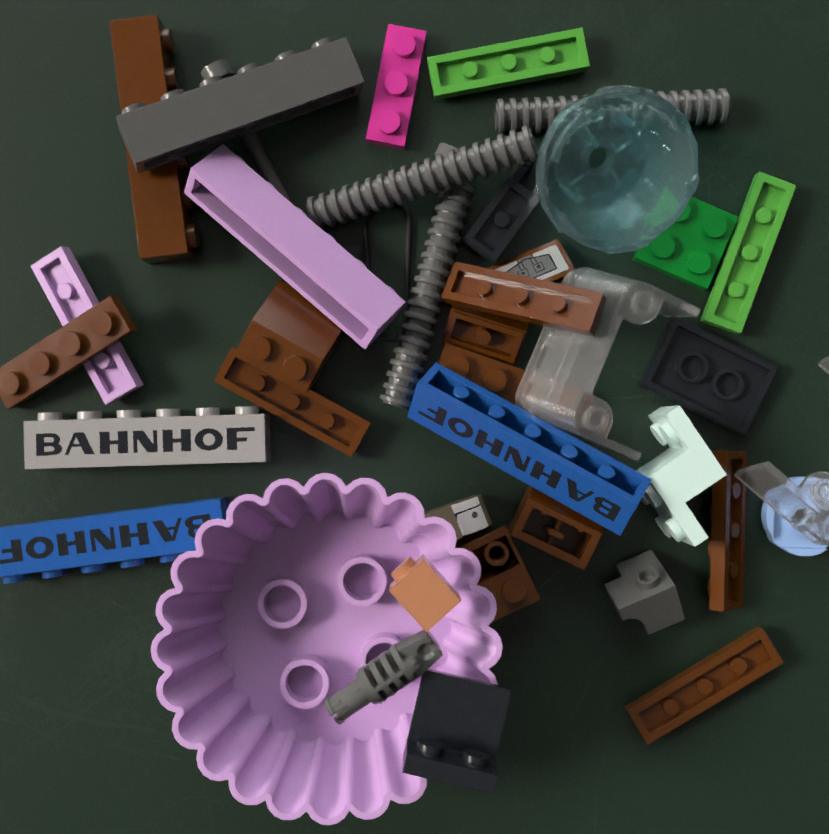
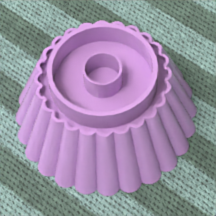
[150,473,503,826]

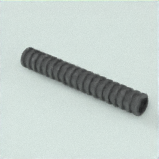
[494,88,731,135]
[306,125,539,230]
[379,182,476,410]

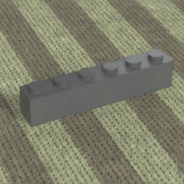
[116,37,365,174]

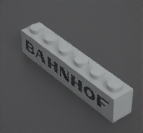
[23,406,271,469]

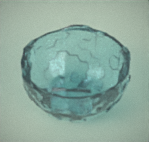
[536,85,699,254]

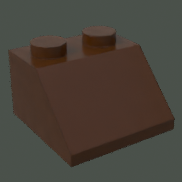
[235,279,343,394]

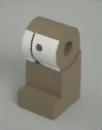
[424,494,492,540]

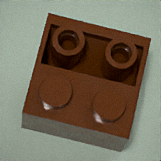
[507,485,604,570]
[458,525,541,623]

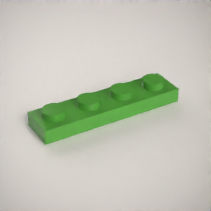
[427,27,590,101]
[700,171,796,335]

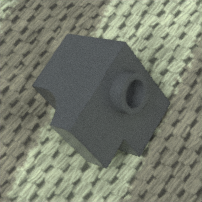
[604,550,685,635]

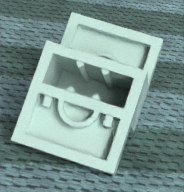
[636,405,727,547]

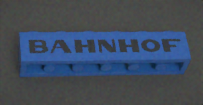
[407,362,652,536]
[0,497,228,584]

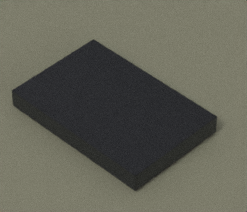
[637,315,780,437]

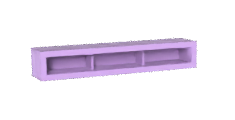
[184,144,405,349]

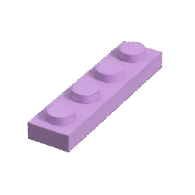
[31,246,144,405]

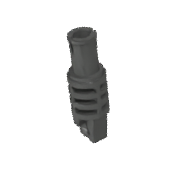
[324,630,443,725]

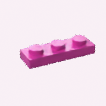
[366,24,427,150]

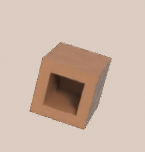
[389,554,461,632]

